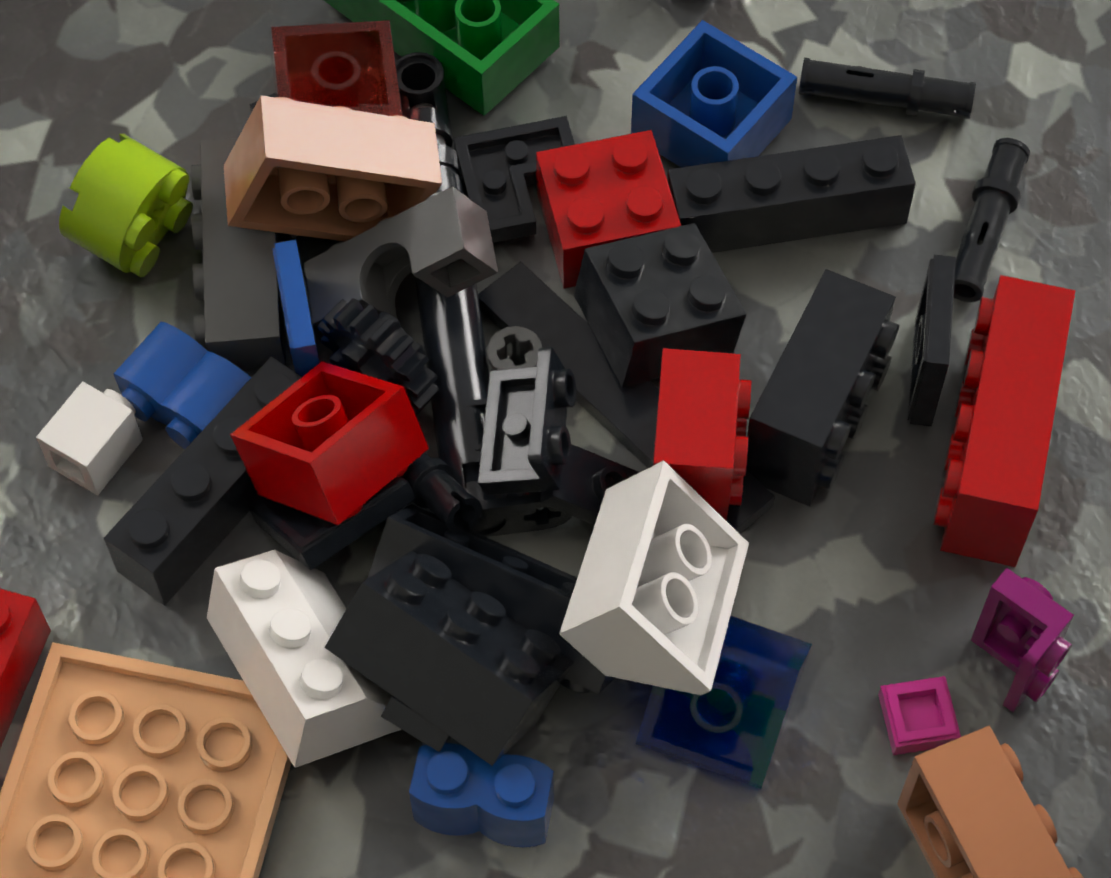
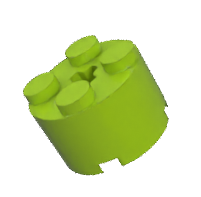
[59,134,193,277]

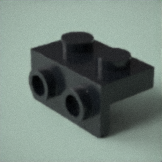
[478,347,576,495]

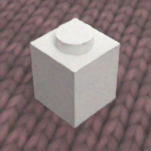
[36,381,143,496]

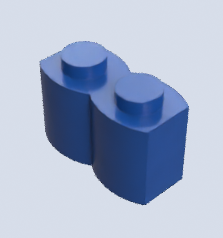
[113,321,251,449]
[409,743,554,848]

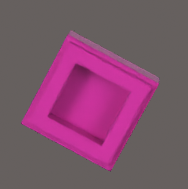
[878,676,961,755]

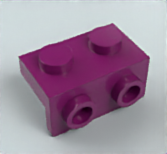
[970,568,1074,713]

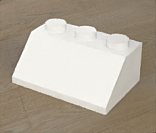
[559,460,749,695]
[207,550,401,768]

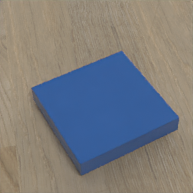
[272,240,320,377]

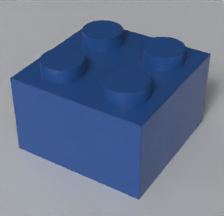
[631,20,797,168]

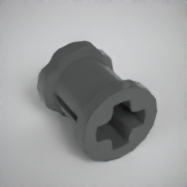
[487,326,542,371]

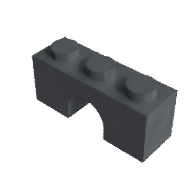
[304,186,498,327]

